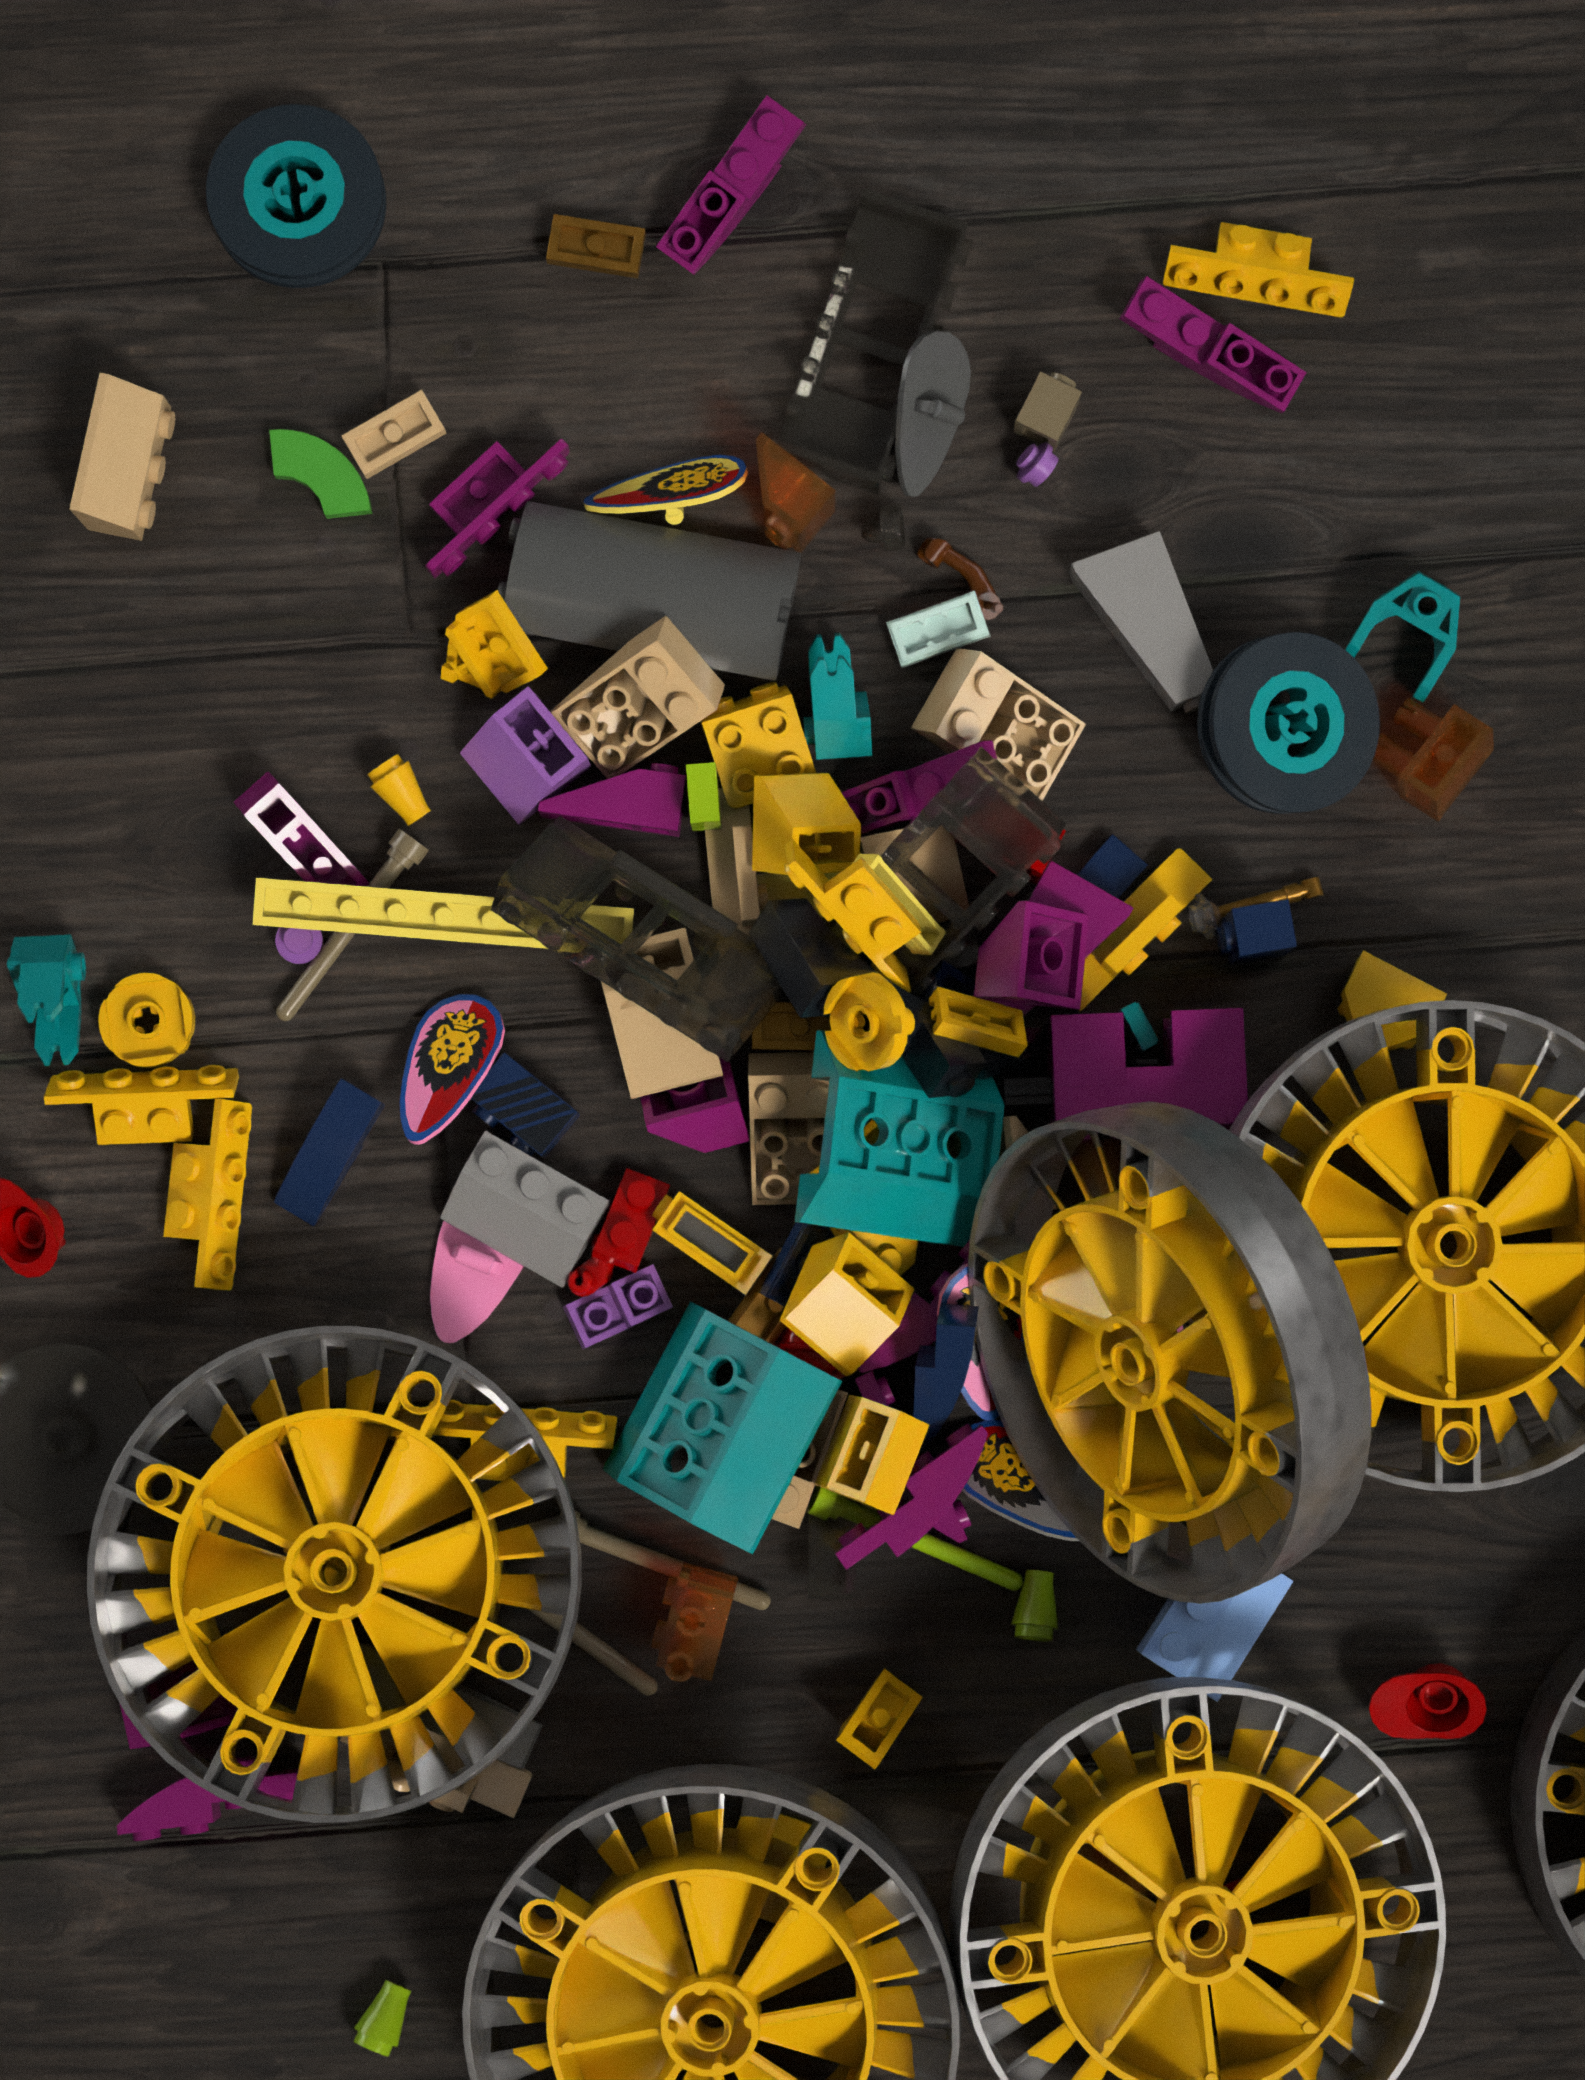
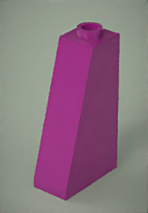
[973,860,1134,1018]

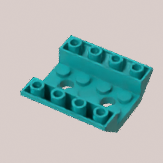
[795,1030,1005,1247]
[602,1301,843,1554]

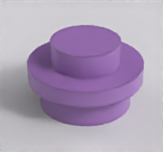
[1016,442,1059,487]
[275,927,323,964]

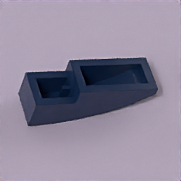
[274,1078,385,1227]
[913,1303,979,1453]

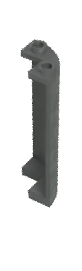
[498,501,801,681]

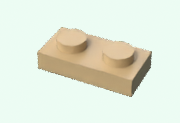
[342,390,447,479]

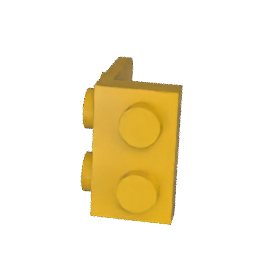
[700,682,816,808]

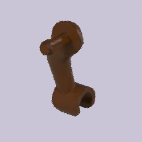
[917,537,1003,620]

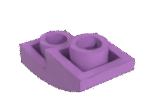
[563,1264,673,1350]

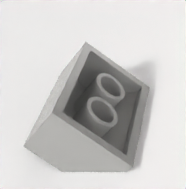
[440,1131,610,1288]

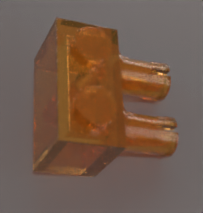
[1372,697,1494,822]
[651,1563,739,1682]

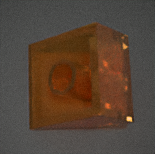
[756,432,835,553]

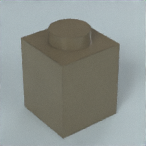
[1013,371,1082,452]

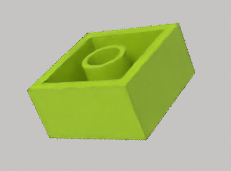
[686,762,722,831]

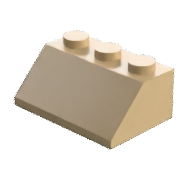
[69,373,175,541]

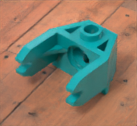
[1345,571,1460,703]
[803,633,872,760]
[7,934,86,1066]

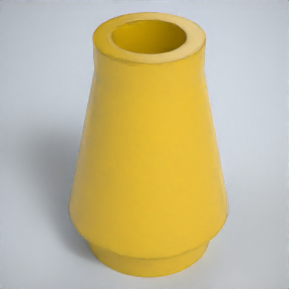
[367,754,431,826]

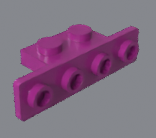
[425,438,570,579]

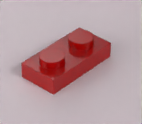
[592,1168,671,1273]

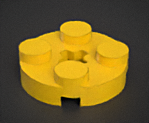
[823,972,915,1072]
[98,973,195,1068]

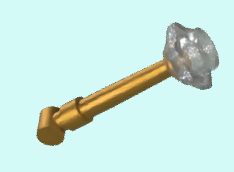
[1187,877,1324,940]

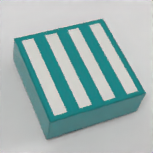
[1118,1002,1158,1055]

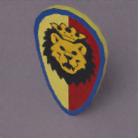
[583,455,748,525]

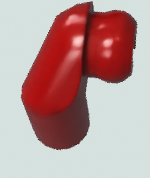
[567,1234,614,1297]

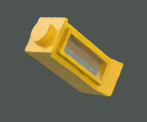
[652,1191,773,1295]

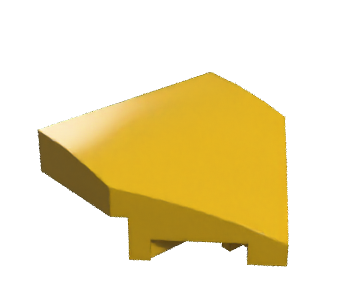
[440,590,548,699]
[1337,950,1447,1051]

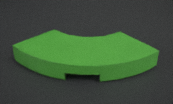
[269,429,373,519]

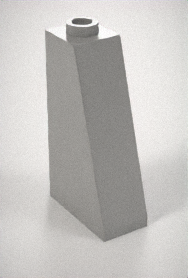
[1069,531,1213,714]

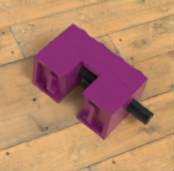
[1003,1008,1248,1144]

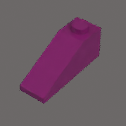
[538,763,687,837]
[234,771,369,887]

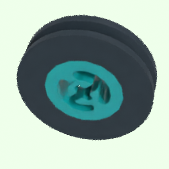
[206,104,387,288]
[1197,632,1380,814]

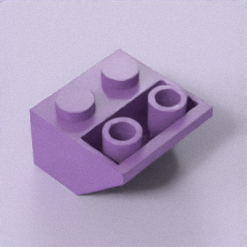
[460,686,591,825]

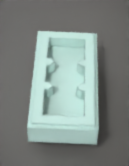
[886,591,991,668]

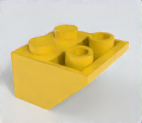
[752,773,861,875]
[780,1232,915,1376]
[814,1395,929,1515]

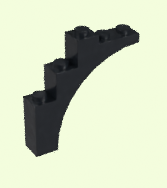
[749,898,1049,1098]

